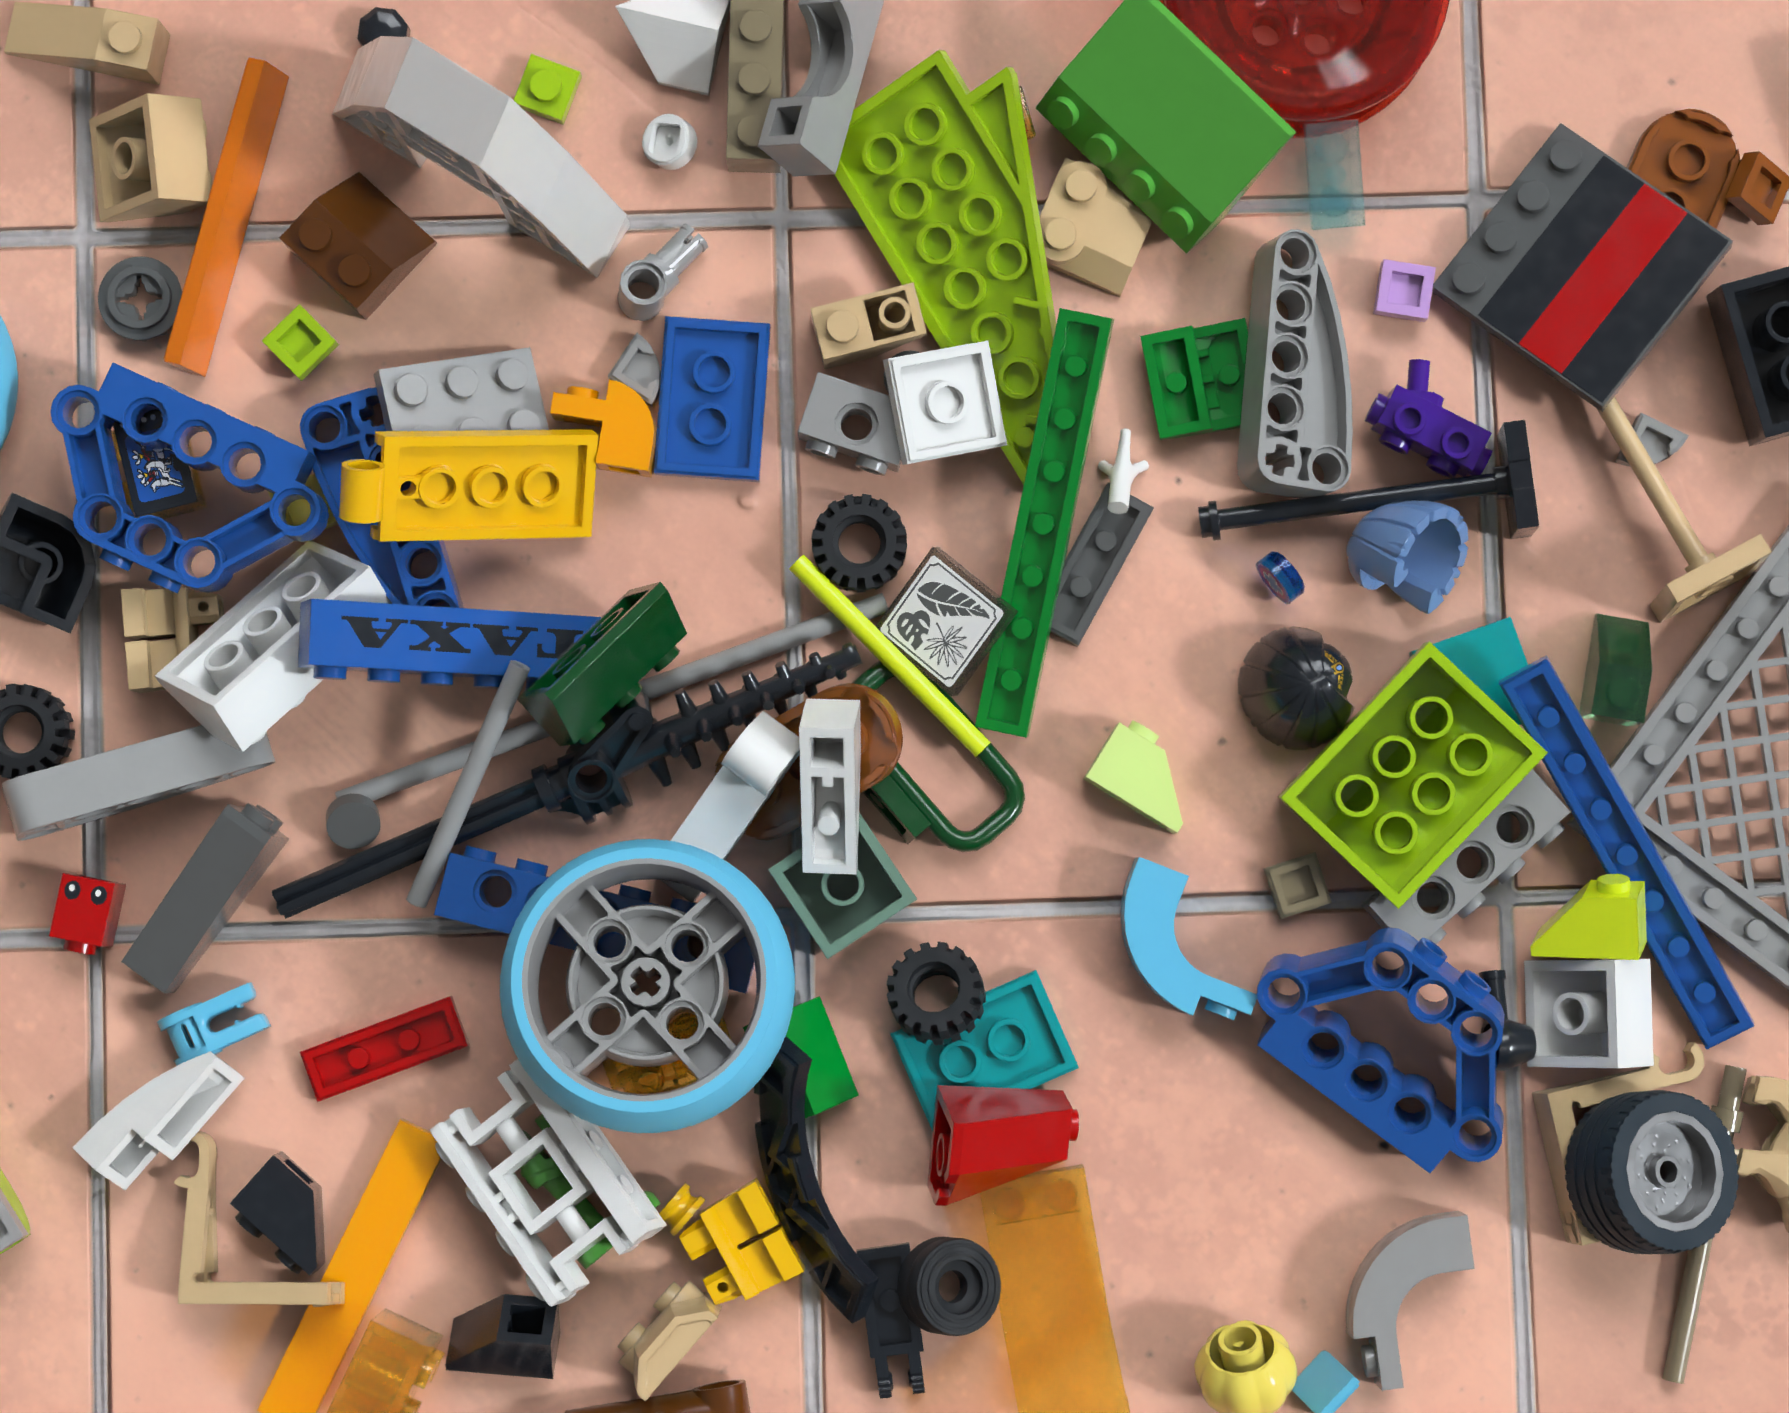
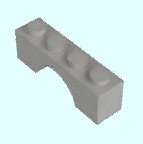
[758,0,884,177]

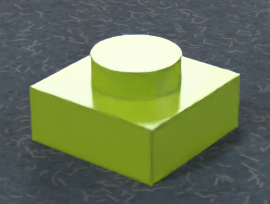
[514,54,582,125]
[262,304,339,381]

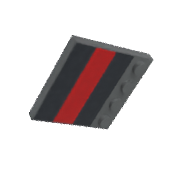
[1432,123,1733,412]

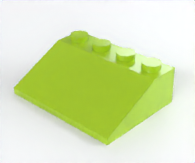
[1278,641,1548,909]

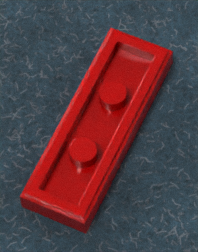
[300,996,470,1102]

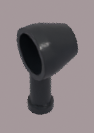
[1479,970,1537,1072]

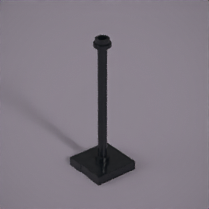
[1198,420,1539,541]

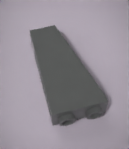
[121,803,289,993]

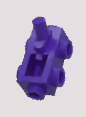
[1364,359,1493,478]

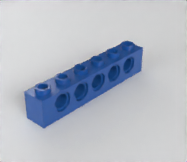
[434,845,755,994]

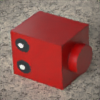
[49,873,126,955]

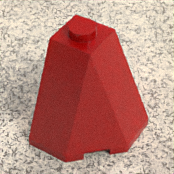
[927,1085,1079,1206]

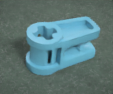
[157,982,271,1066]

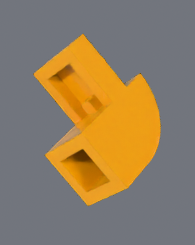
[550,379,657,478]

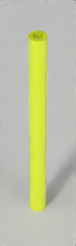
[789,555,991,757]

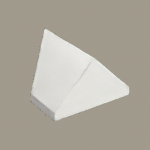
[615,0,730,96]

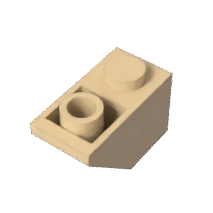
[811,282,927,369]

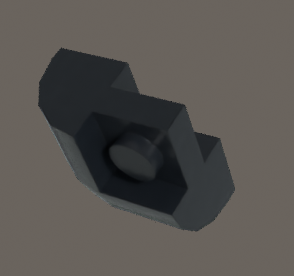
[0,493,96,634]

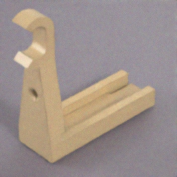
[1532,1042,1704,1246]
[174,1131,345,1307]

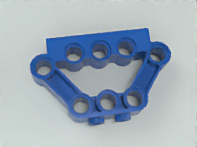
[50,362,329,594]
[1257,927,1505,1173]

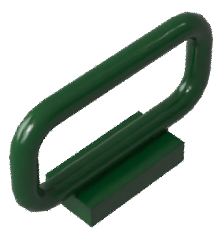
[852,657,1025,852]

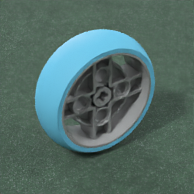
[500,839,795,1133]

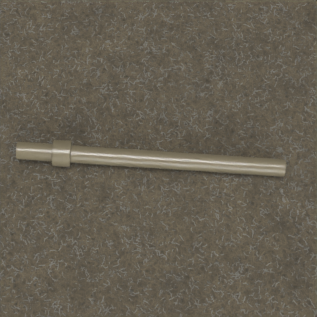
[1662,1065,1747,1384]

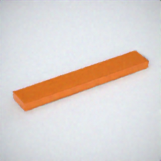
[164,57,289,377]

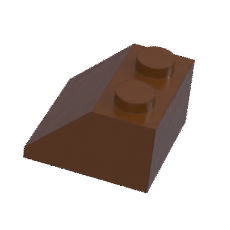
[279,172,437,320]

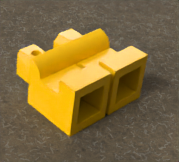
[679,1178,805,1305]

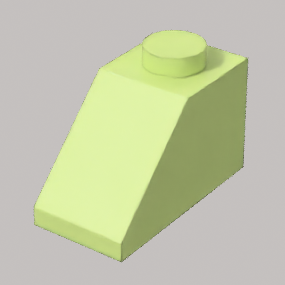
[1083,720,1183,834]

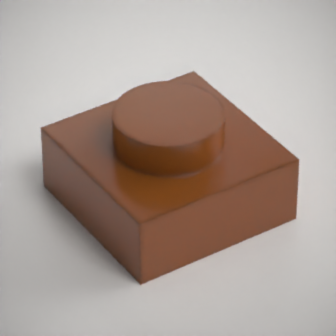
[1725,151,1789,225]

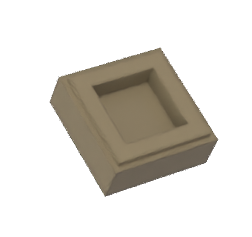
[1263,852,1332,919]

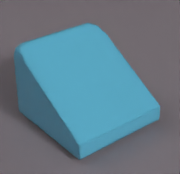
[1292,1350,1360,1413]

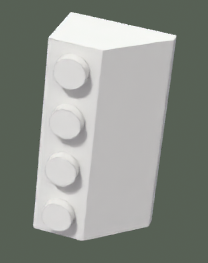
[155,540,392,752]

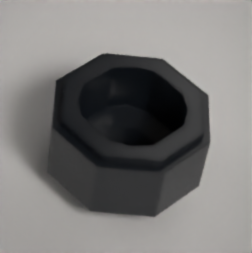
[357,7,411,46]

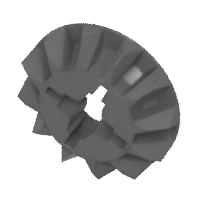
[98,257,182,342]

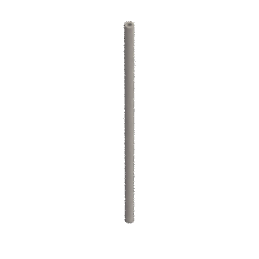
[335,593,889,801]

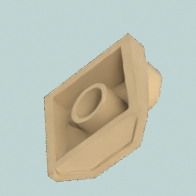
[1039,157,1152,297]
[617,1280,722,1401]

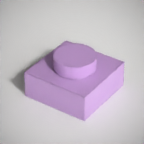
[1373,259,1436,322]

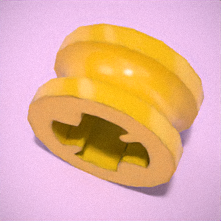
[659,1182,705,1236]

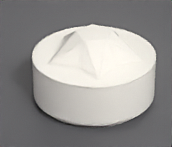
[642,114,697,170]

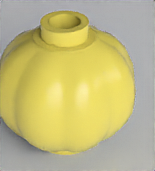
[1194,1320,1297,1413]

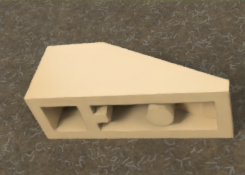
[4,1,170,85]

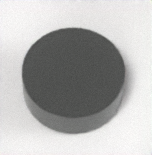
[326,793,380,849]

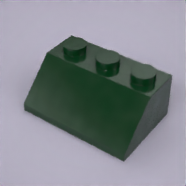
[517,582,687,746]

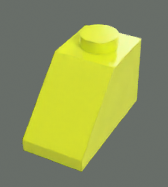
[1530,874,1647,960]

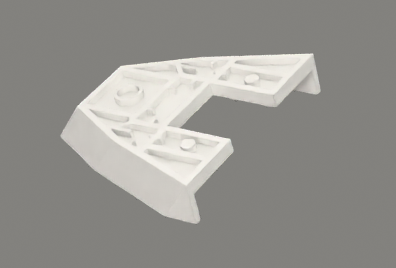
[332,36,630,278]

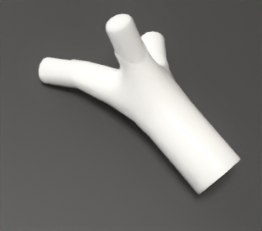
[1098,428,1149,514]

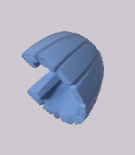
[1346,500,1468,614]

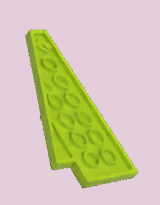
[835,50,1056,485]

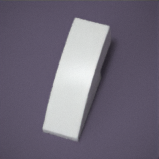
[73,1051,245,1190]

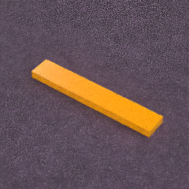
[257,1118,441,1413]

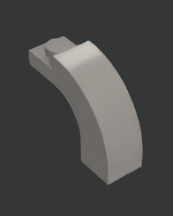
[1346,1211,1475,1391]

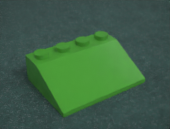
[1036,0,1296,254]

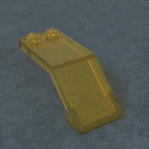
[980,1164,1130,1413]

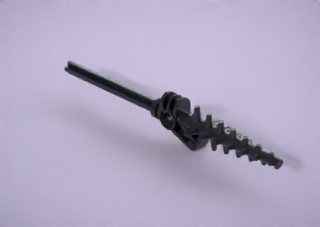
[272,643,863,919]

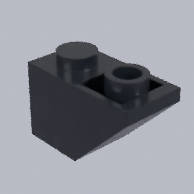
[230,1151,325,1276]
[445,1294,560,1379]

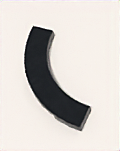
[754,1036,879,1324]

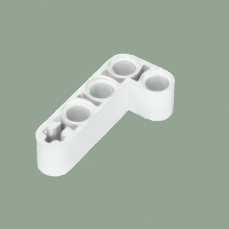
[661,711,800,903]

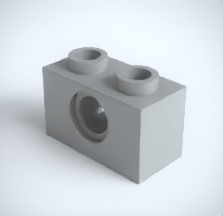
[798,372,902,476]

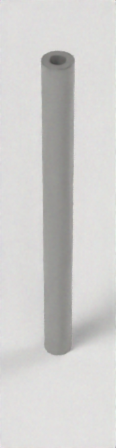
[406,660,530,908]

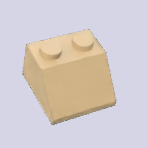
[89,93,212,223]

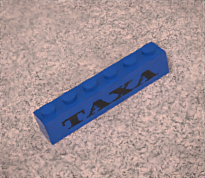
[298,599,601,689]

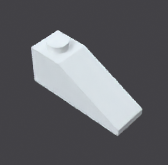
[799,699,861,874]

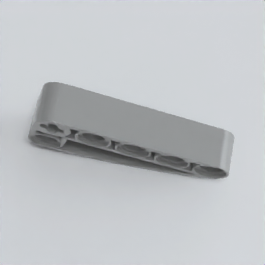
[1237,229,1353,499]
[2,725,275,841]

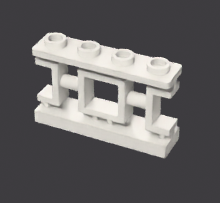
[430,1059,667,1307]

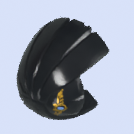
[1238,627,1355,750]

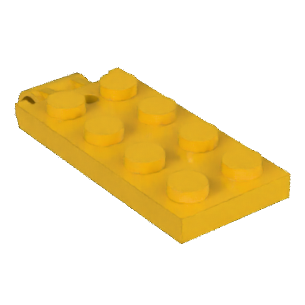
[339,429,598,542]

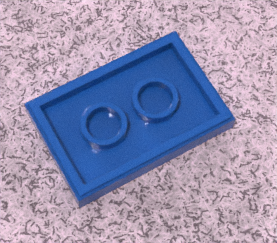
[654,316,771,482]

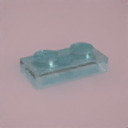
[1303,119,1365,230]

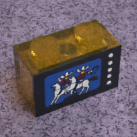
[111,409,208,519]

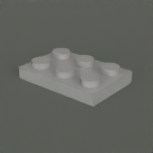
[374,347,549,431]

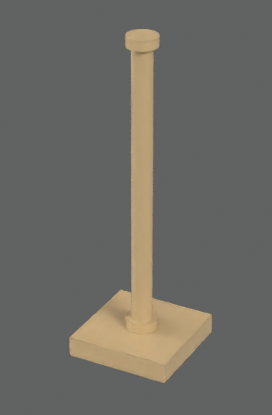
[1596,397,1772,623]

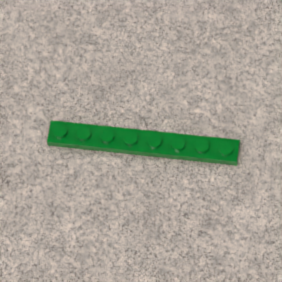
[975,308,1114,738]

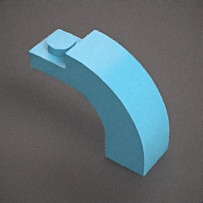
[1120,857,1257,1020]

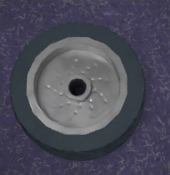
[1565,1090,1739,1254]

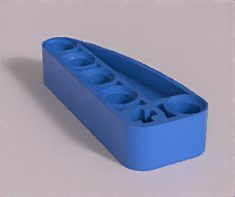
[300,387,464,608]

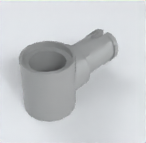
[617,224,708,321]

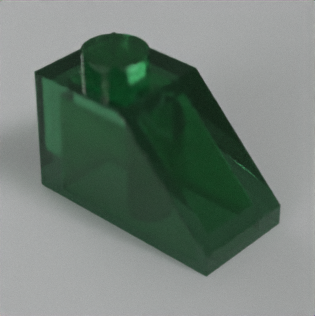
[1579,614,1652,726]

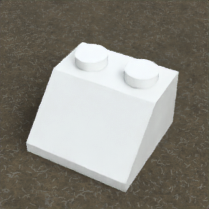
[1524,959,1654,1069]

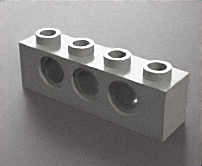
[1362,769,1571,944]

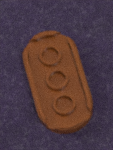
[1626,109,1741,229]
[711,683,903,841]

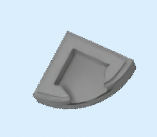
[608,333,661,407]
[1615,413,1689,467]

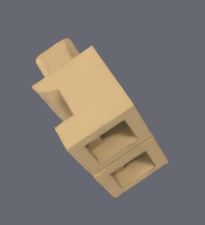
[121,586,224,693]

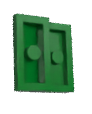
[1140,318,1248,440]

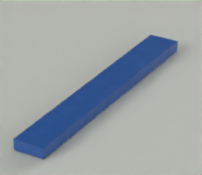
[1499,655,1755,1050]

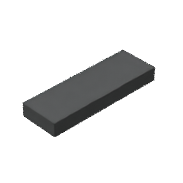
[1050,483,1154,647]

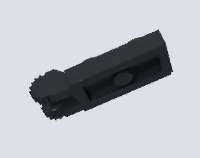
[856,1242,925,1399]

